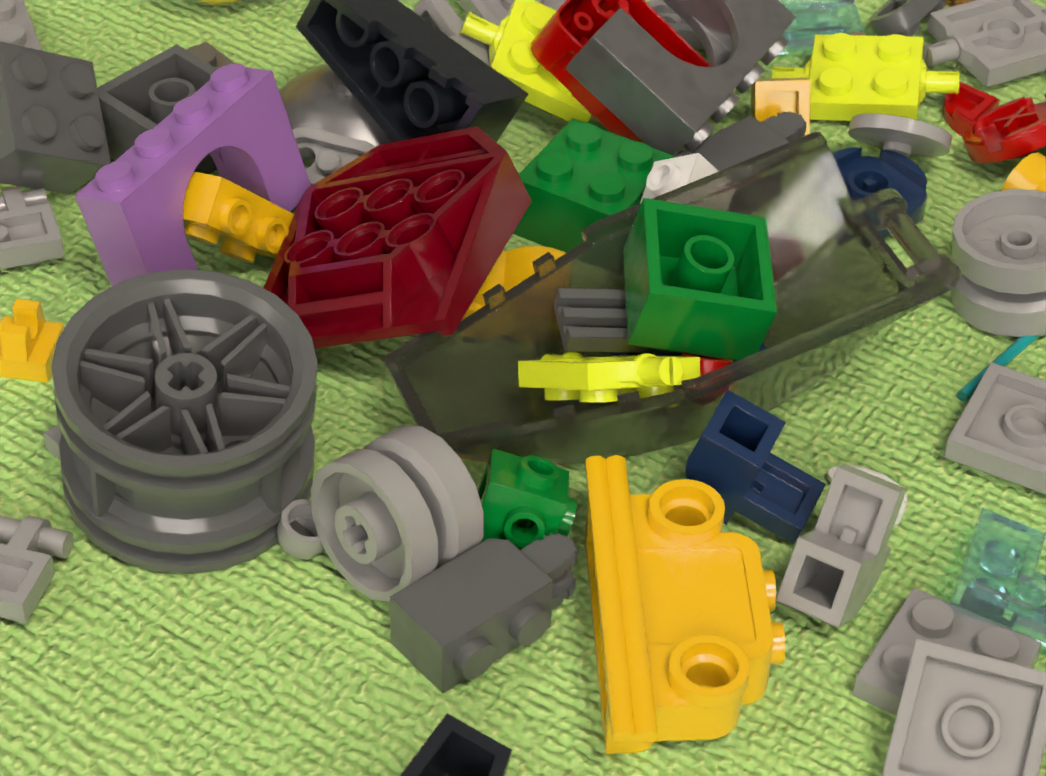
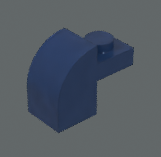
[686,389,826,544]

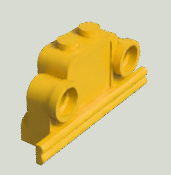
[585,455,785,754]

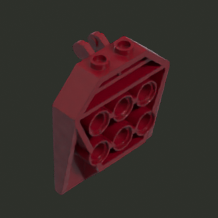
[264,126,532,349]

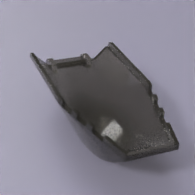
[383,132,961,465]

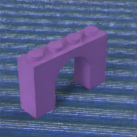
[75,64,311,286]

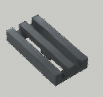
[553,288,682,353]

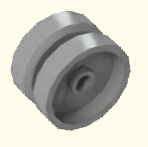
[950,189,1046,337]
[311,425,484,602]

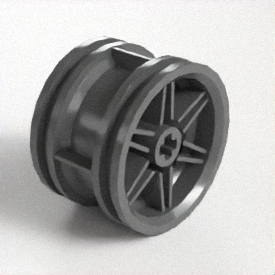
[51,269,318,574]

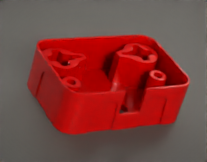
[531,0,709,143]

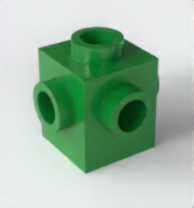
[477,448,577,550]

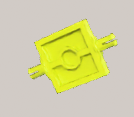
[460,0,592,123]
[772,33,960,121]
[518,352,701,403]

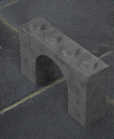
[565,0,797,155]

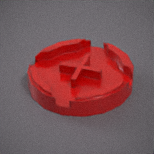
[962,94,1046,163]

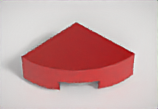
[942,82,1000,136]

